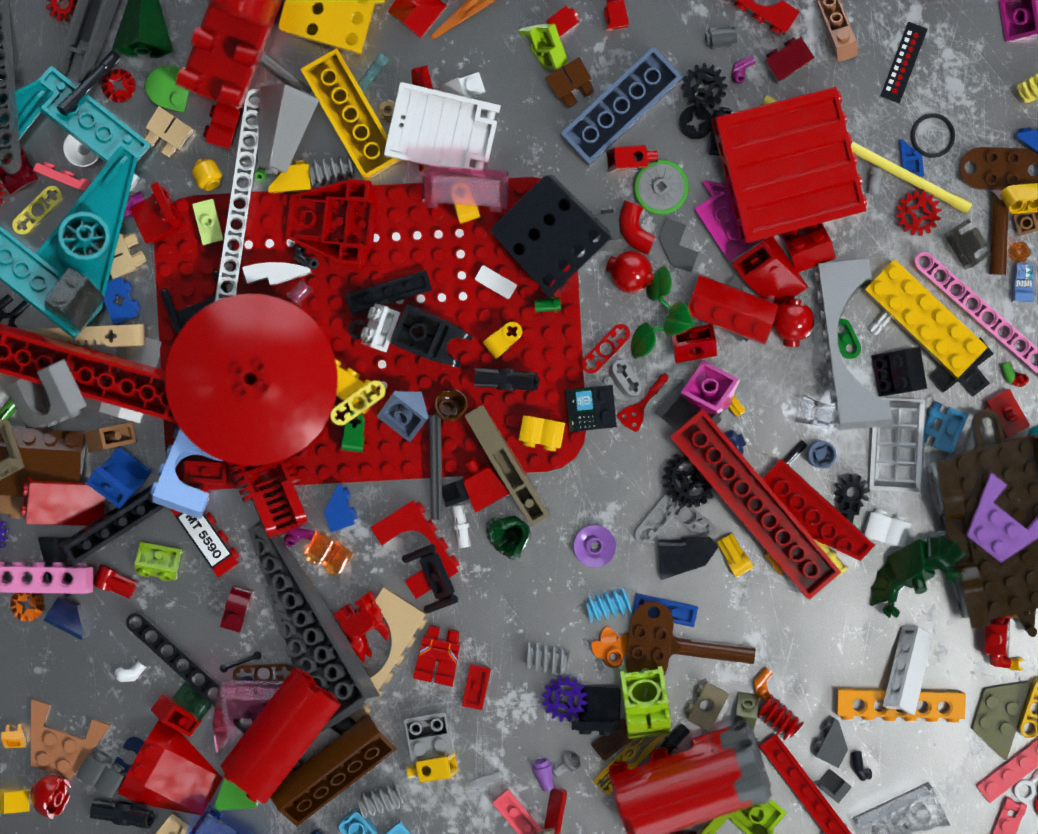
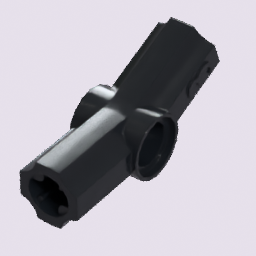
[474,368,540,391]
[90,799,155,829]

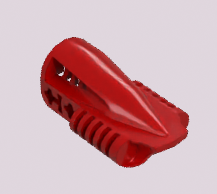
[227,457,307,539]

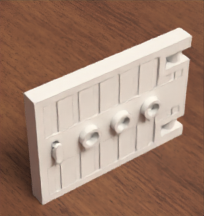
[384,82,501,179]

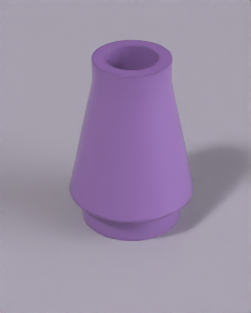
[532,758,554,791]

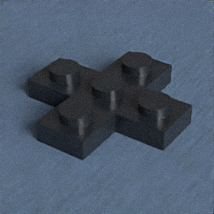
[930,337,994,397]

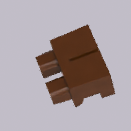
[545,57,594,108]

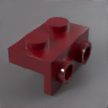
[0,147,38,195]

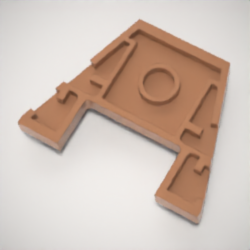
[31,699,111,779]

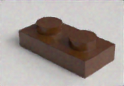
[591,718,632,762]

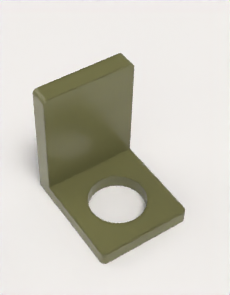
[734,692,759,731]

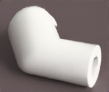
[114,660,146,682]

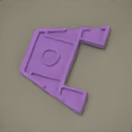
[966,472,1038,562]

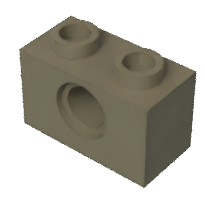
[685,681,729,732]

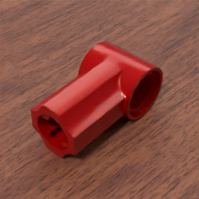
[93,564,138,599]

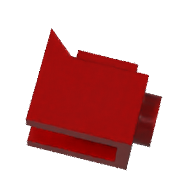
[603,0,629,32]

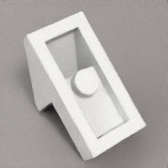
[439,72,486,98]

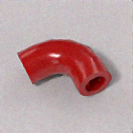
[619,200,656,255]

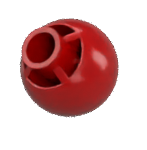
[606,251,654,293]
[773,298,815,347]

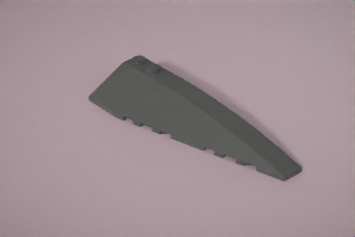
[248,521,380,732]

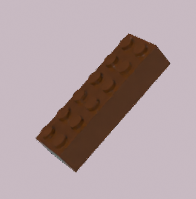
[270,714,397,826]

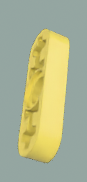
[12,186,63,235]
[331,381,386,425]

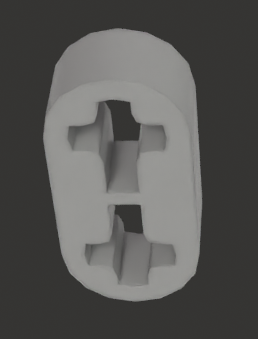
[609,360,642,398]

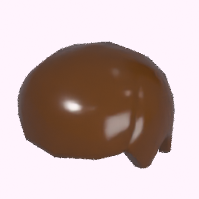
[433,389,468,422]

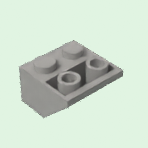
[404,712,454,762]

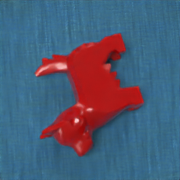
[332,591,390,662]

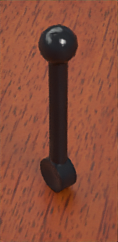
[220,651,262,673]

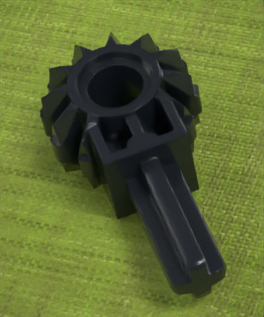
[834,474,870,524]

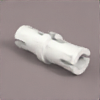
[451,505,471,548]

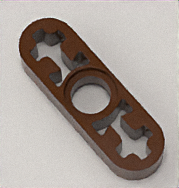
[233,663,294,685]

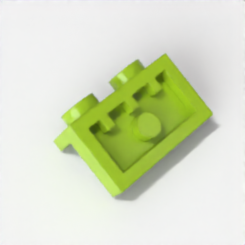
[134,542,182,581]

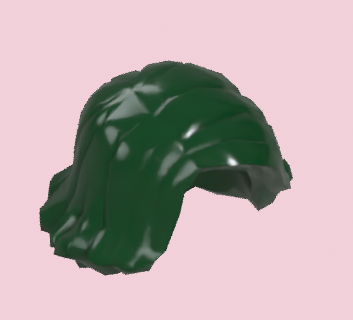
[486,516,531,560]

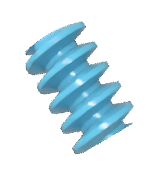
[586,588,632,623]

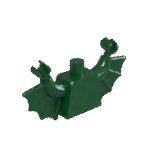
[870,535,966,618]

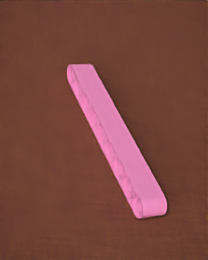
[912,252,1038,377]

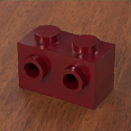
[764,37,815,84]

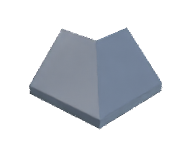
[376,391,430,442]

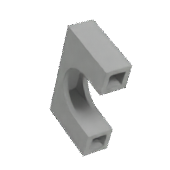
[6,360,87,429]

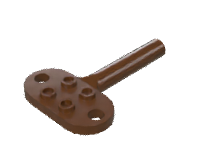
[959,147,1038,275]
[626,601,756,675]

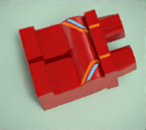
[413,625,460,687]

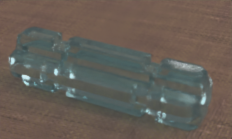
[358,53,389,91]

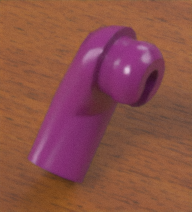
[731,54,756,83]
[284,527,315,547]

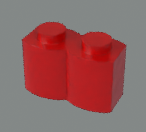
[203,102,243,150]

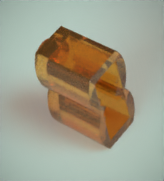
[304,532,354,576]

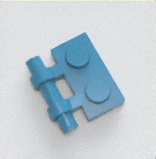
[924,401,969,454]

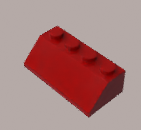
[687,274,779,345]

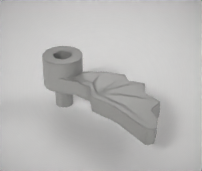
[603,376,633,402]

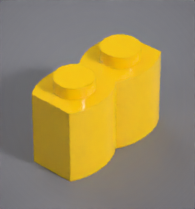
[519,415,565,451]

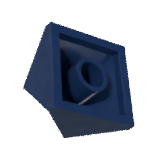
[43,597,89,640]

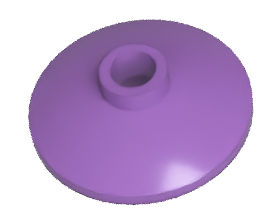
[574,525,616,567]

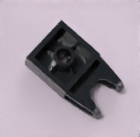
[390,303,473,367]

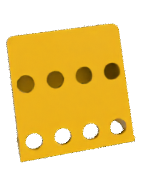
[279,0,376,55]

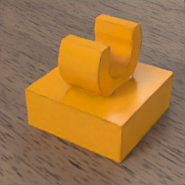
[1,724,26,748]

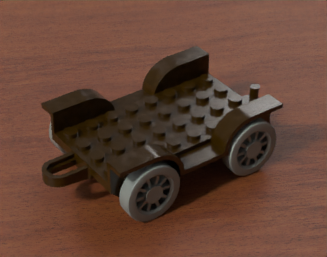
[927,410,1038,637]

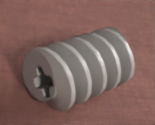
[310,155,354,187]
[524,642,570,676]
[357,782,404,819]

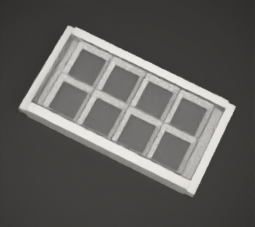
[870,397,926,493]

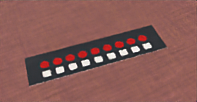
[880,21,928,104]

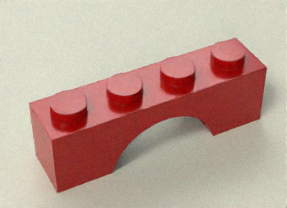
[725,0,800,36]

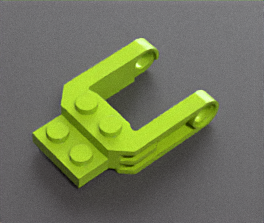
[698,799,787,834]

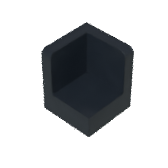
[442,479,469,507]

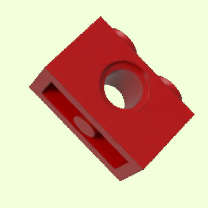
[671,324,717,363]

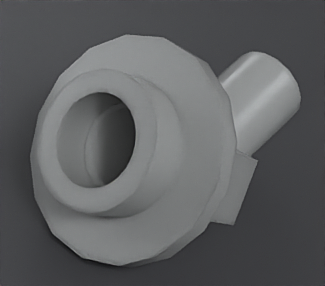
[553,751,581,777]

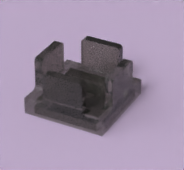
[943,219,992,270]

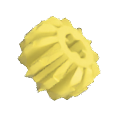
[1016,73,1038,103]

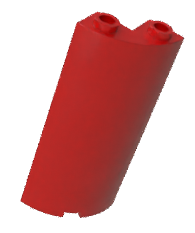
[220,667,340,805]

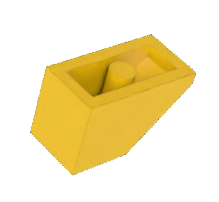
[268,161,312,193]

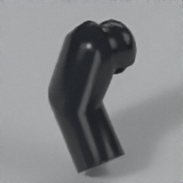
[293,247,319,269]
[851,751,872,781]

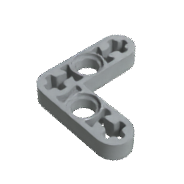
[635,494,714,544]

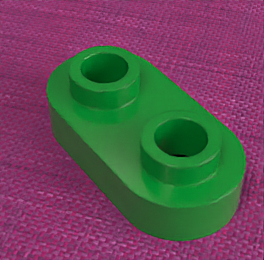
[837,319,861,359]

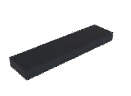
[345,270,432,315]

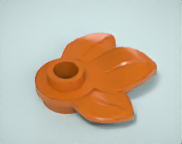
[591,626,629,668]

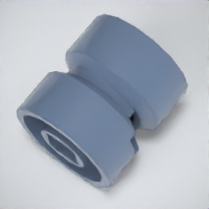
[806,441,836,468]

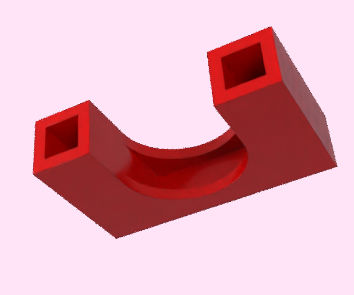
[370,500,460,599]

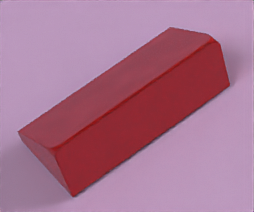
[544,788,567,834]

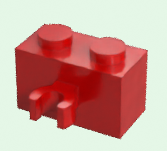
[984,389,1031,438]

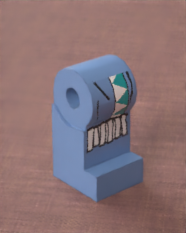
[1011,262,1034,303]

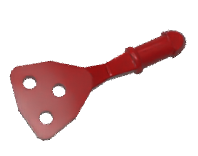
[617,373,669,432]

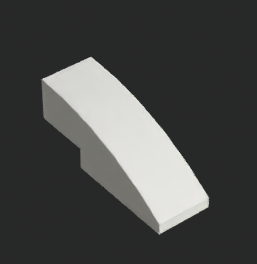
[242,262,312,286]

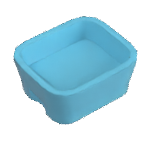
[337,808,378,834]

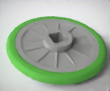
[634,159,689,215]

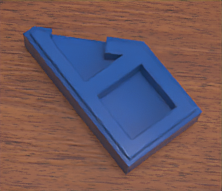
[898,139,924,177]

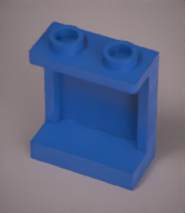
[86,446,152,509]

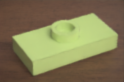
[192,199,224,245]

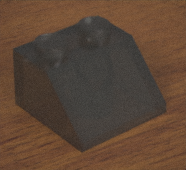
[45,267,105,332]

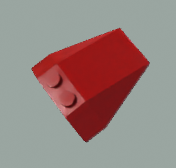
[286,179,377,266]
[118,720,223,816]

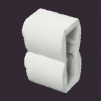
[863,509,912,548]

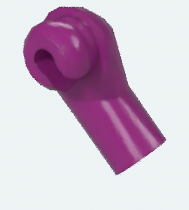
[123,191,145,218]

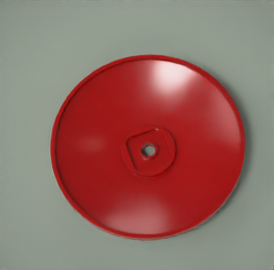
[165,294,338,466]

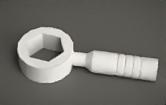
[1013,770,1038,802]

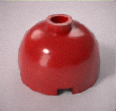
[31,775,71,819]

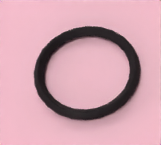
[911,113,955,158]

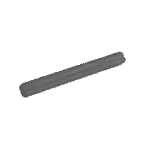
[429,415,442,520]

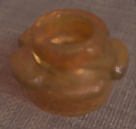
[1010,242,1031,262]

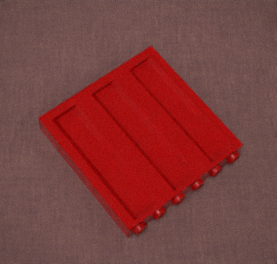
[711,87,867,243]

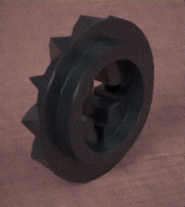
[679,106,712,139]

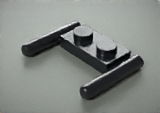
[161,270,228,334]
[402,544,458,613]

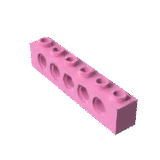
[0,562,93,594]

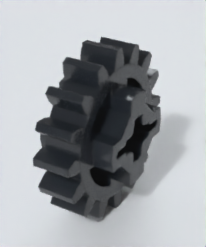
[681,63,728,110]

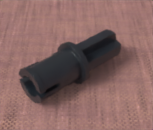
[659,724,690,754]

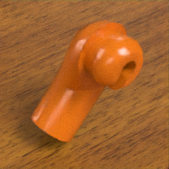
[753,667,773,700]

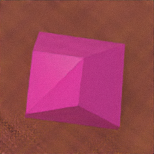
[681,361,739,414]

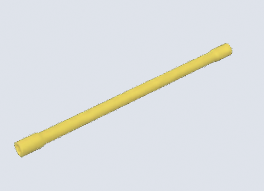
[761,95,973,215]

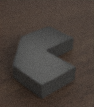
[659,218,699,272]

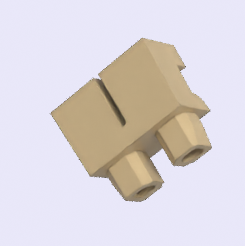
[144,106,194,158]
[97,233,147,280]

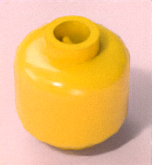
[191,158,222,191]

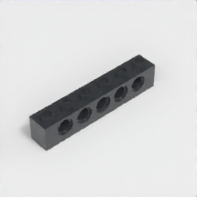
[58,480,164,565]

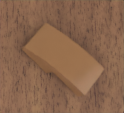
[1013,212,1038,236]

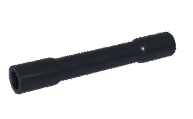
[57,50,121,116]

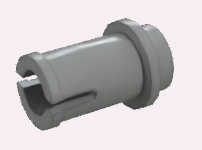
[866,168,884,194]

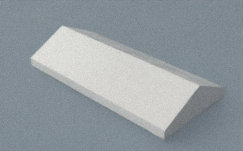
[99,337,162,423]

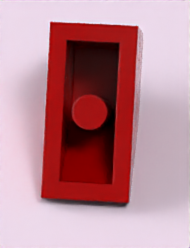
[150,693,203,737]

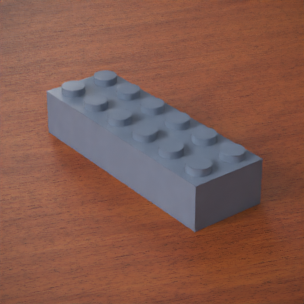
[560,46,683,166]

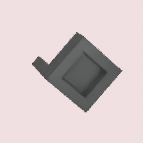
[817,769,852,804]

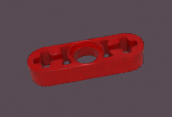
[582,324,630,374]

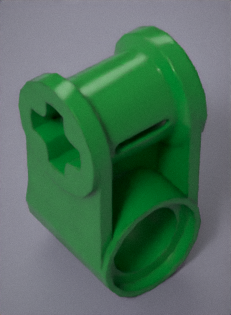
[341,411,365,453]

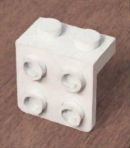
[360,304,400,352]

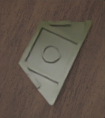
[971,681,1031,760]

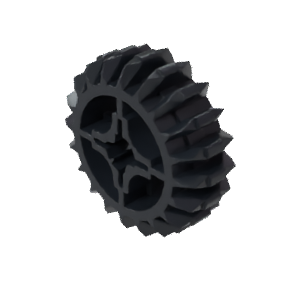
[662,452,715,508]

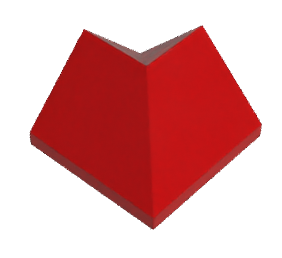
[388,0,447,39]

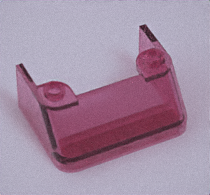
[422,166,509,212]
[212,680,284,753]

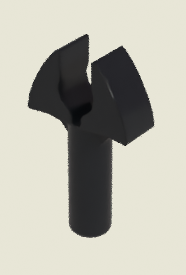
[0,300,31,328]

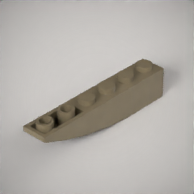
[465,404,550,527]

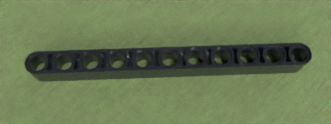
[126,612,304,774]

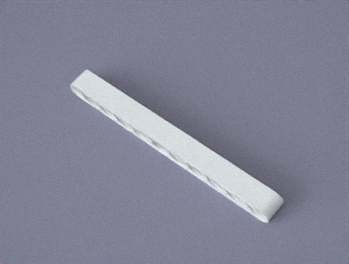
[215,89,260,302]

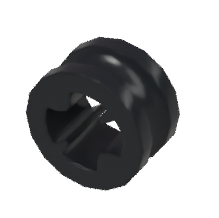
[348,320,367,339]

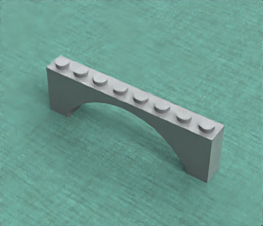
[814,258,892,431]

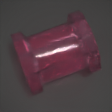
[286,279,313,307]

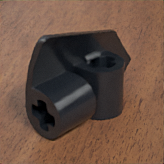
[38,537,81,597]
[658,537,719,580]

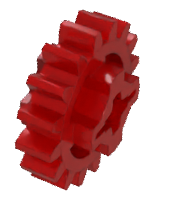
[895,190,942,236]

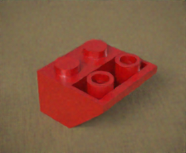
[780,223,836,273]

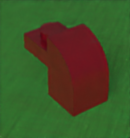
[220,585,254,633]

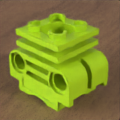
[620,666,671,739]

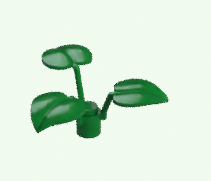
[631,266,695,359]

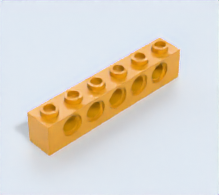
[835,688,966,723]

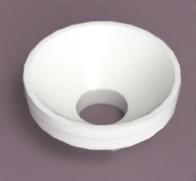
[63,134,99,167]

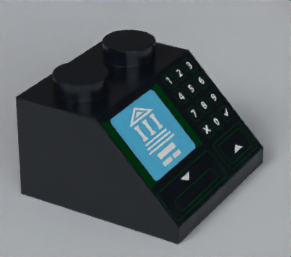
[564,385,617,432]

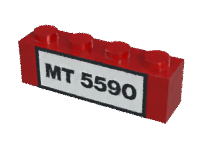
[169,508,241,577]

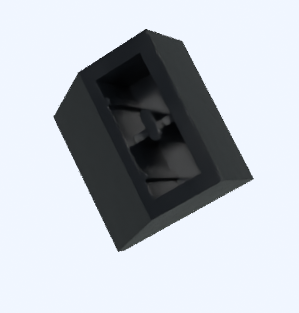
[871,347,927,397]

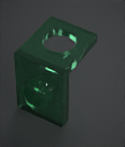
[172,682,212,722]

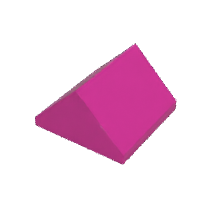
[999,0,1038,42]

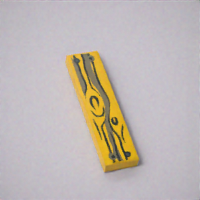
[593,735,666,795]

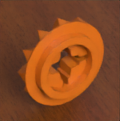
[10,593,44,621]

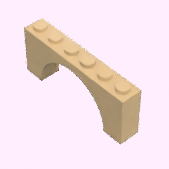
[349,586,428,722]

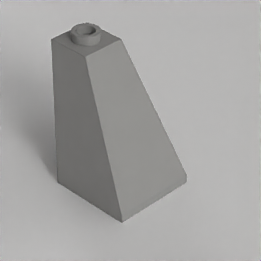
[258,84,319,175]

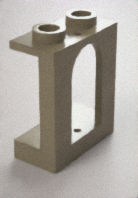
[0,419,24,480]

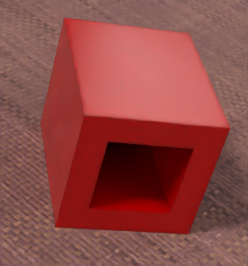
[546,5,580,39]

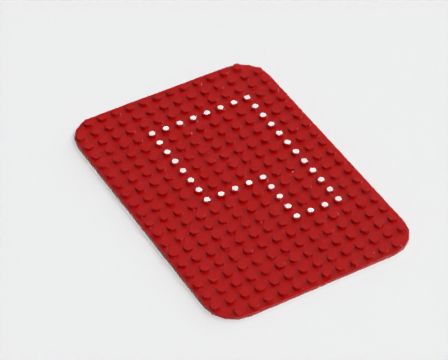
[154,177,586,490]

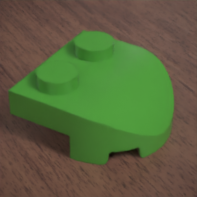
[144,65,189,113]

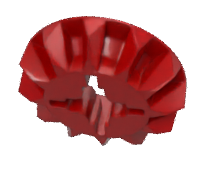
[101,68,136,102]

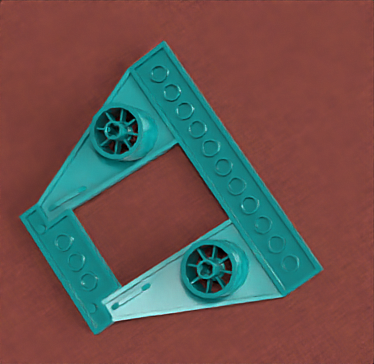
[0,66,151,339]

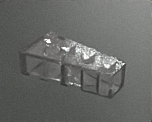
[852,782,950,834]

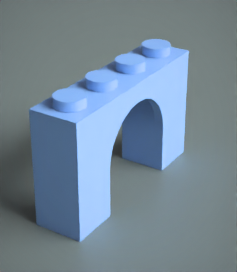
[150,426,224,519]

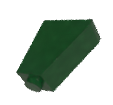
[112,0,172,58]

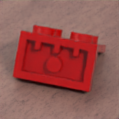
[130,181,183,244]

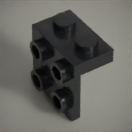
[572,686,621,735]

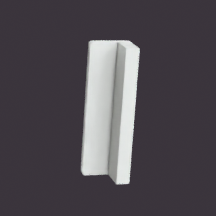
[883,626,933,715]

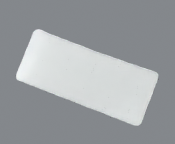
[475,265,517,299]

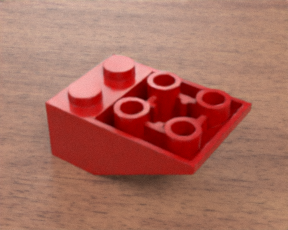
[732,236,808,305]

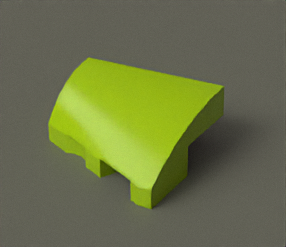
[518,24,569,70]

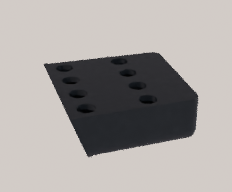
[491,175,612,298]

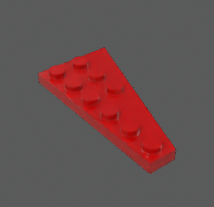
[762,458,875,561]

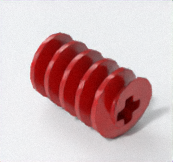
[757,694,804,740]

